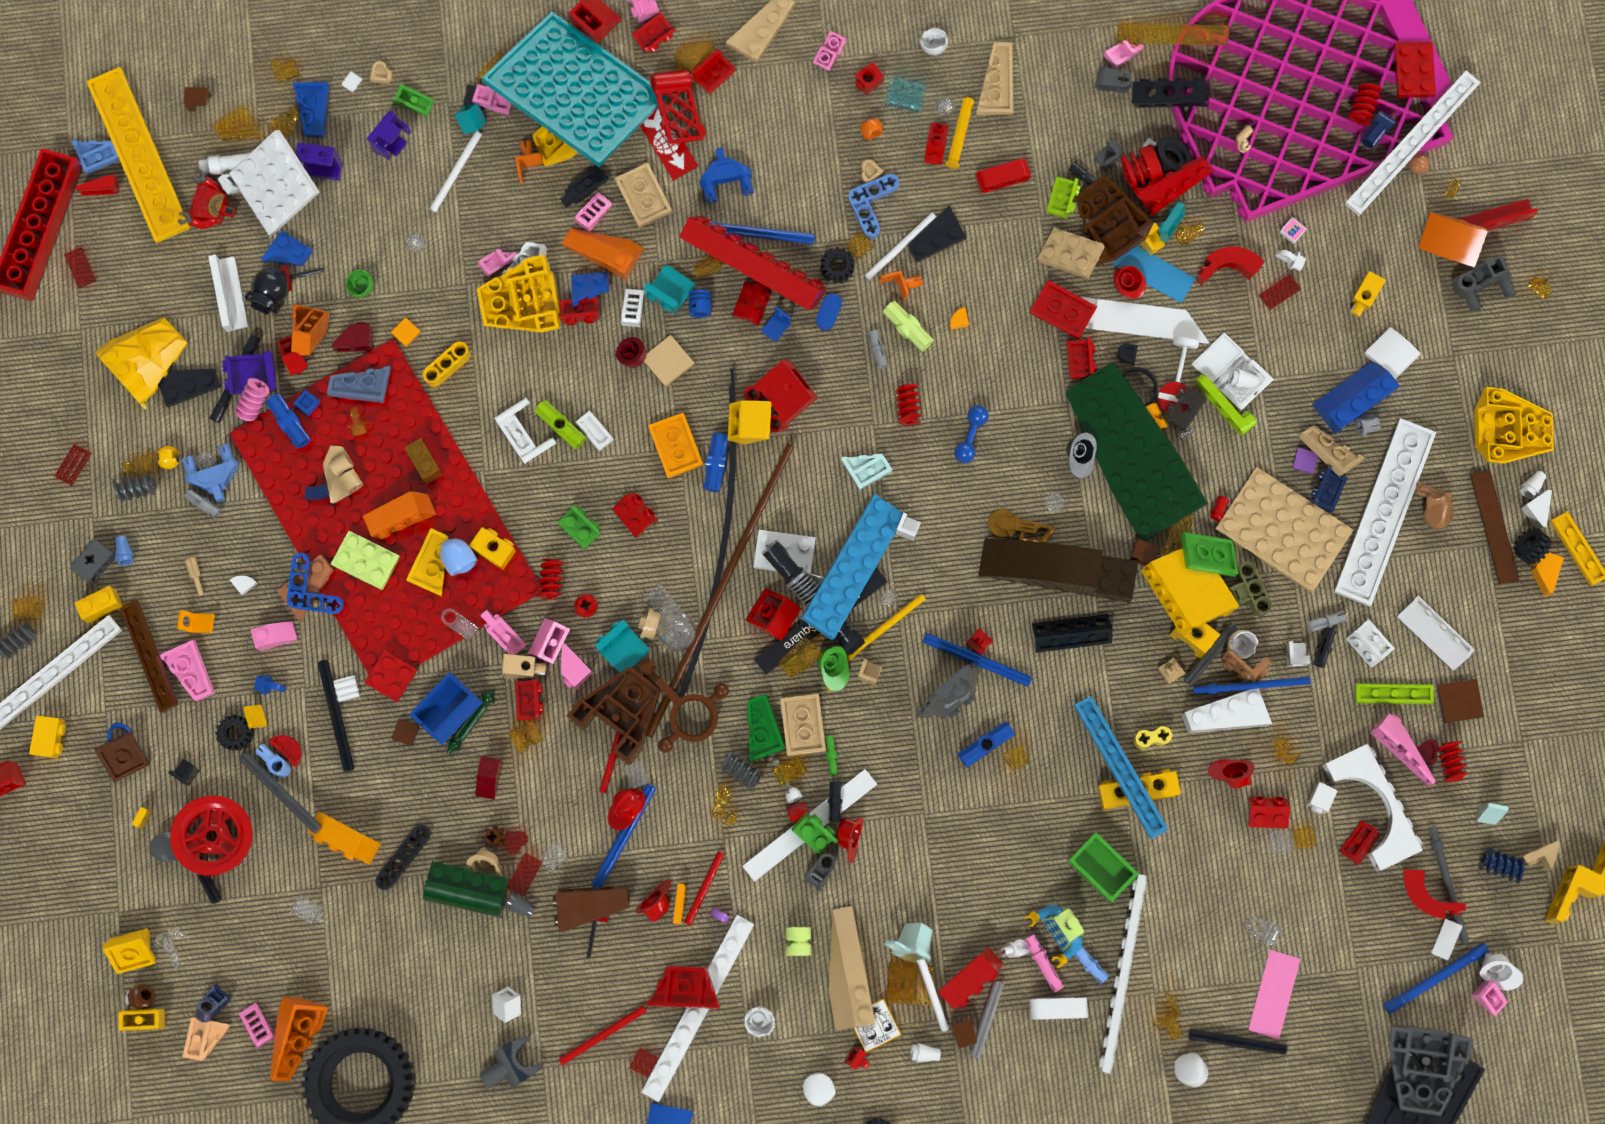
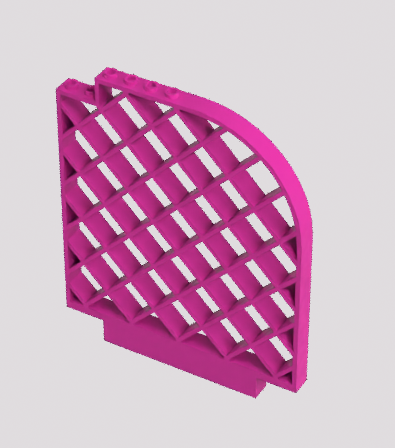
[1167,0,1453,223]

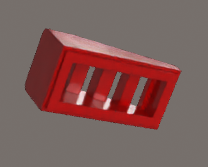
[76,174,119,196]

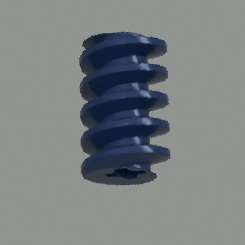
[1479,848,1525,884]

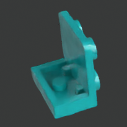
[643,265,695,315]
[595,620,650,673]

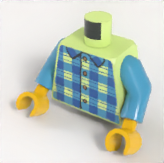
[1025,904,1084,968]

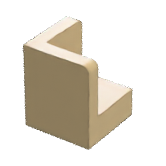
[858,659,882,686]

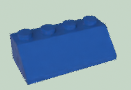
[1312,361,1400,434]

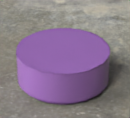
[710,908,730,923]

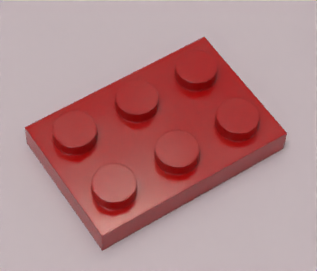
[1394,42,1436,98]
[1029,280,1098,340]

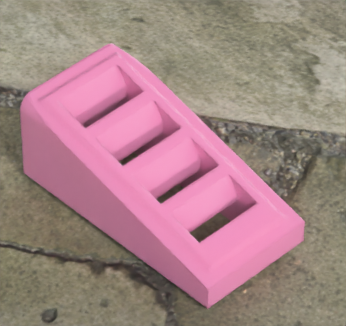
[574,193,613,232]
[239,1003,275,1048]

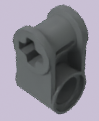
[1095,67,1132,93]
[803,854,836,892]

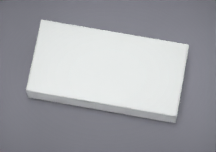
[575,410,614,452]

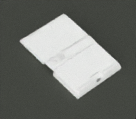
[1192,333,1274,411]

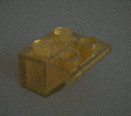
[886,962,934,1006]

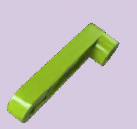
[1195,373,1257,436]

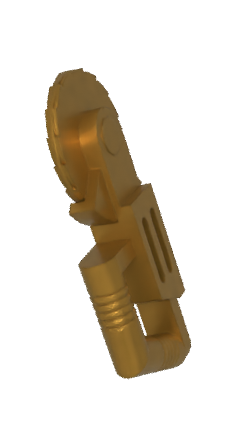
[988,509,1055,543]

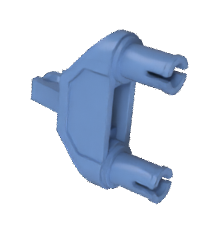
[181,443,239,502]

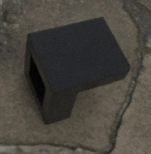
[168,758,200,786]

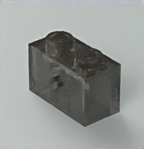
[1165,386,1207,432]

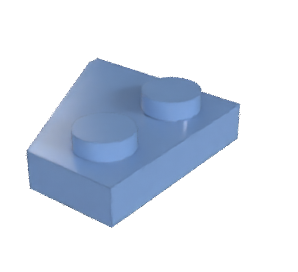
[72,140,120,174]

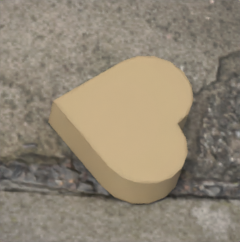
[370,61,393,84]
[861,159,884,184]

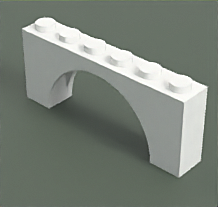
[1322,744,1423,872]

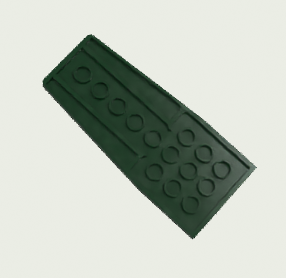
[1066,363,1209,542]

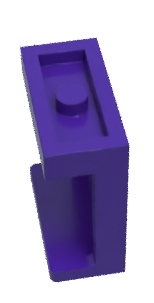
[295,142,343,181]
[222,351,276,395]

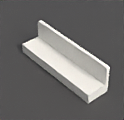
[208,255,248,332]
[1398,596,1475,670]

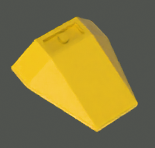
[1474,387,1554,464]

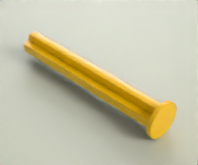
[945,97,974,169]

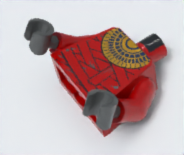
[177,169,236,230]

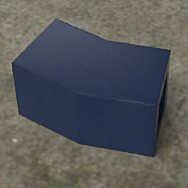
[305,484,330,501]

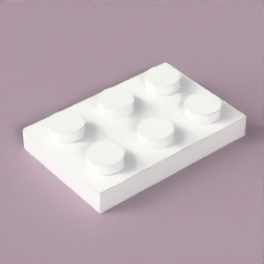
[753,530,816,576]

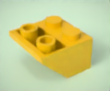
[727,401,771,445]

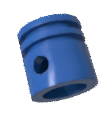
[689,290,711,318]

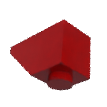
[276,334,308,376]

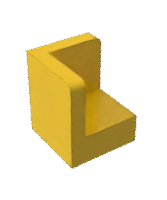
[1141,223,1165,256]

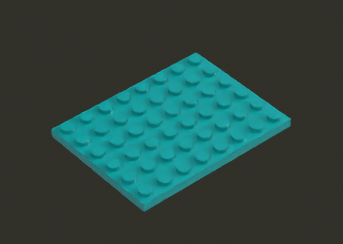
[482,12,667,167]

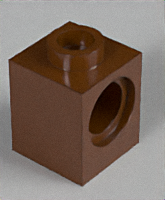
[1129,539,1161,566]

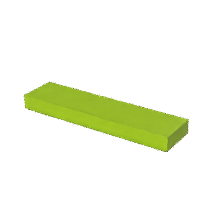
[1354,683,1434,705]

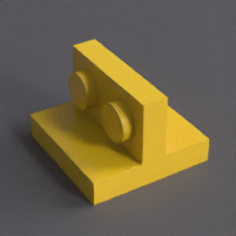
[103,928,155,974]

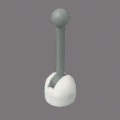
[772,758,802,804]

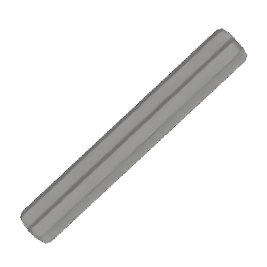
[970,981,1004,1058]

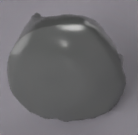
[150,832,177,862]

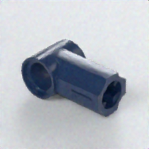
[1360,110,1396,149]

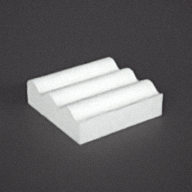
[333,675,360,702]

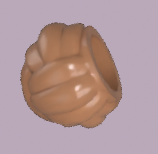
[1409,154,1429,174]

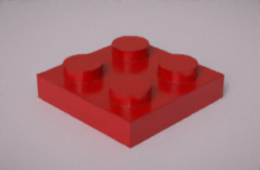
[364,649,418,703]

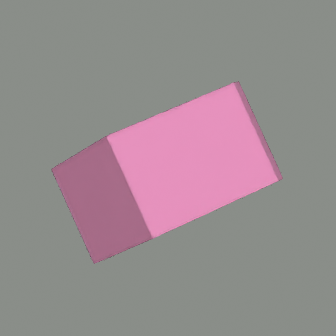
[1471,980,1508,1016]

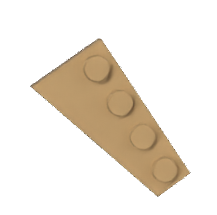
[976,42,1013,115]

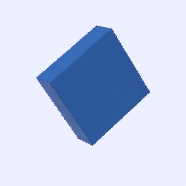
[293,390,321,416]

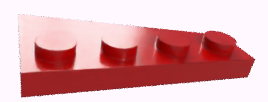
[1134,156,1213,216]

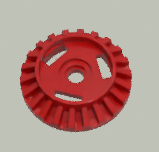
[170,795,253,876]

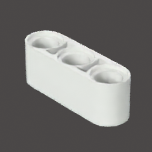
[1030,998,1088,1020]

